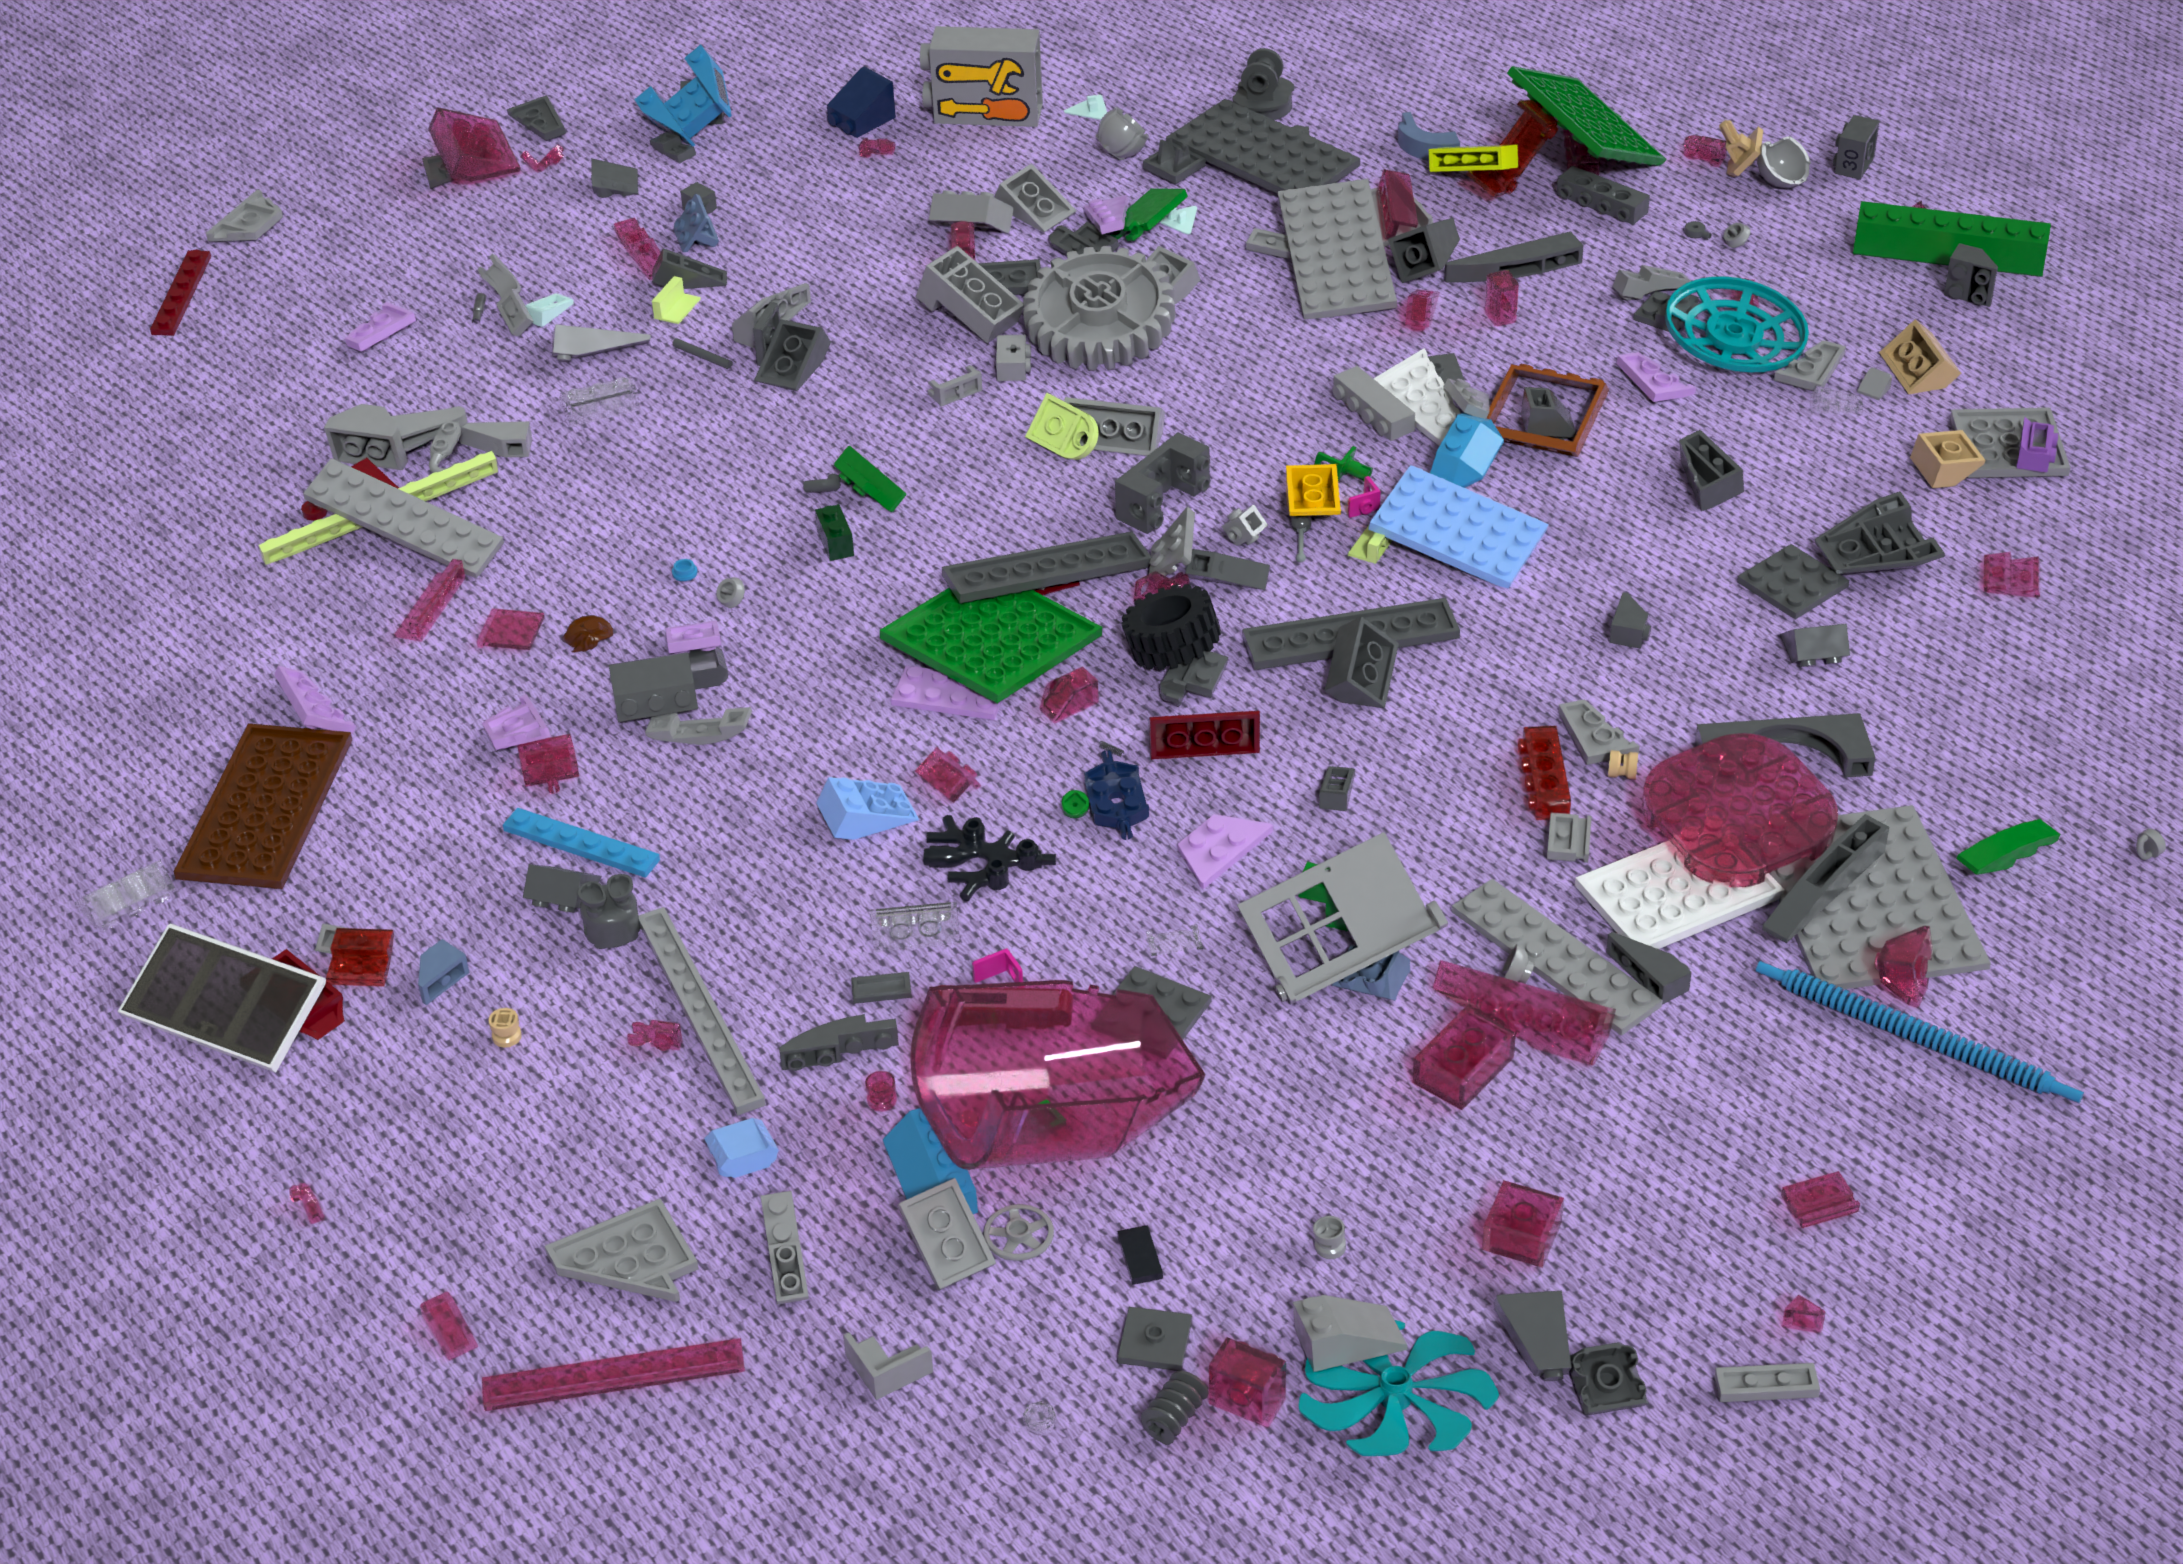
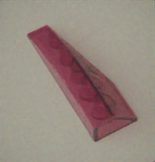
[1433,960,1616,1066]

